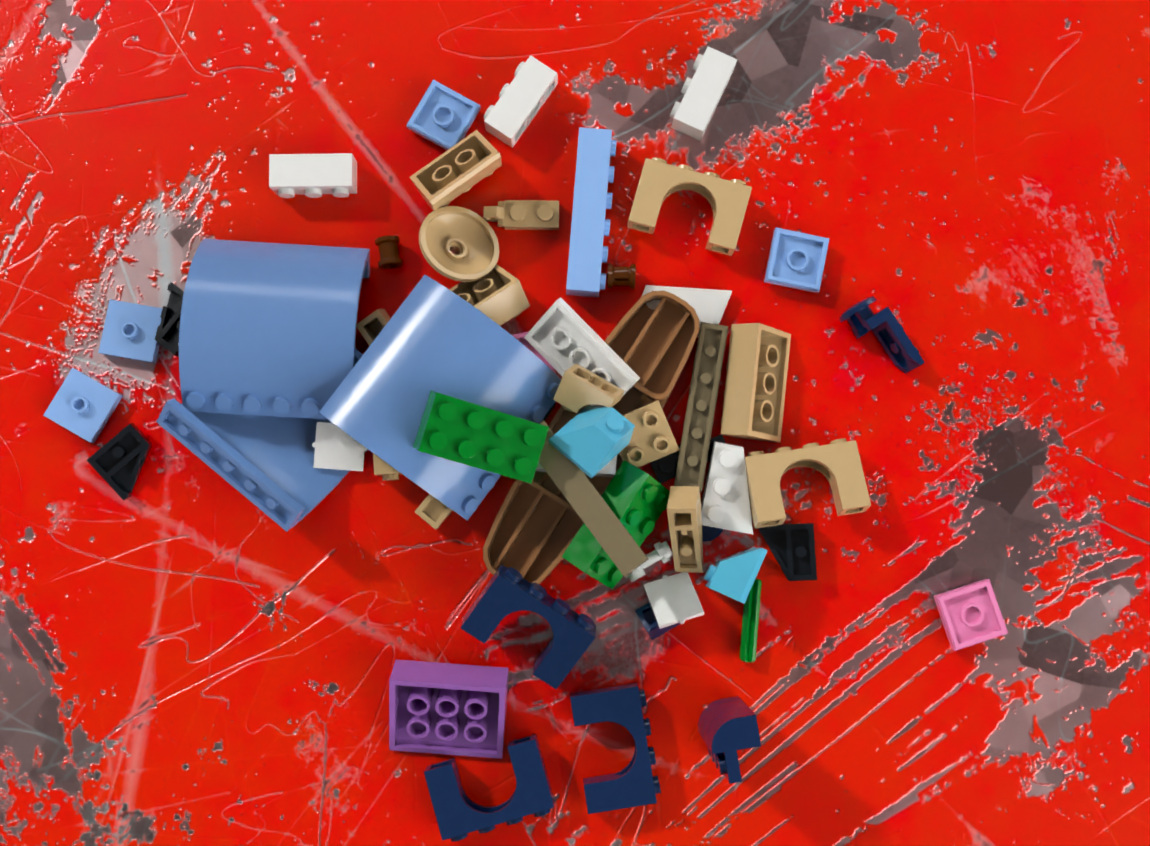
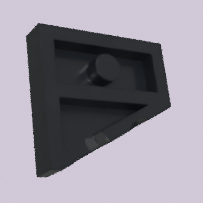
[155,282,184,357]
[87,423,152,500]
[759,523,817,581]

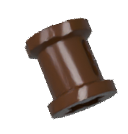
[375,236,403,269]
[607,263,636,289]

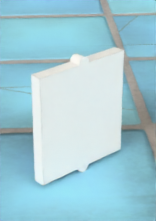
[312,422,367,471]
[643,572,704,629]

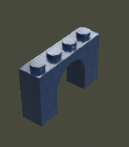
[461,564,596,690]
[570,683,661,814]
[424,734,555,842]

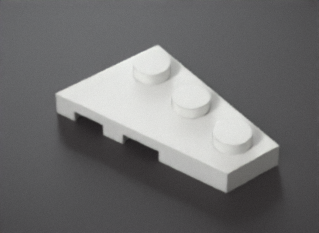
[641,285,733,337]
[701,441,753,535]

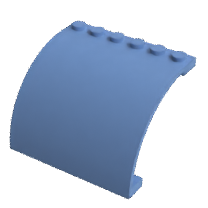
[179,239,370,419]
[319,274,561,521]
[156,348,368,532]

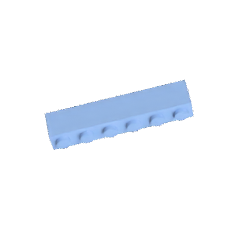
[566,127,617,297]

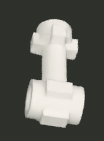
[626,541,673,582]

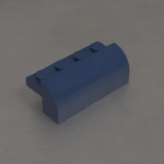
[698,696,761,784]

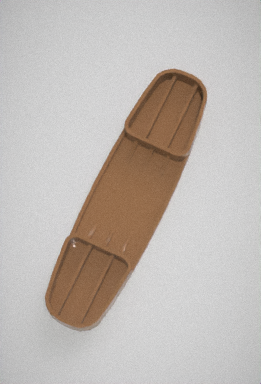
[483,291,699,584]

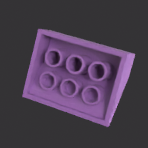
[389,659,509,759]

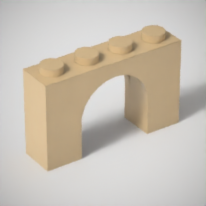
[627,157,752,256]
[745,438,871,529]

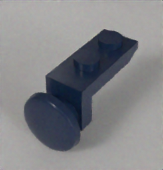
[839,296,925,374]

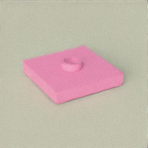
[933,579,1008,651]

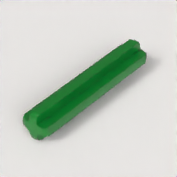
[739,579,762,663]

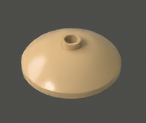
[419,206,499,282]

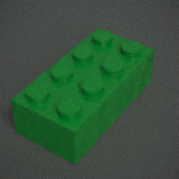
[413,390,549,484]
[562,460,670,589]

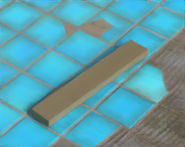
[674,322,728,492]
[539,421,648,577]

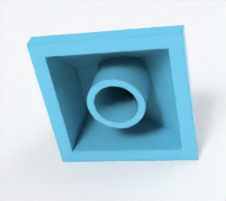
[549,406,635,478]
[704,547,768,604]

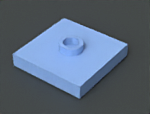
[406,80,481,150]
[764,227,830,293]
[98,299,163,363]
[43,368,123,443]

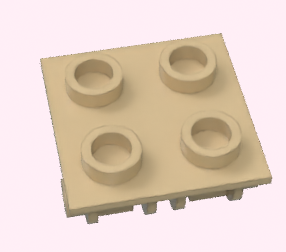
[620,400,679,468]

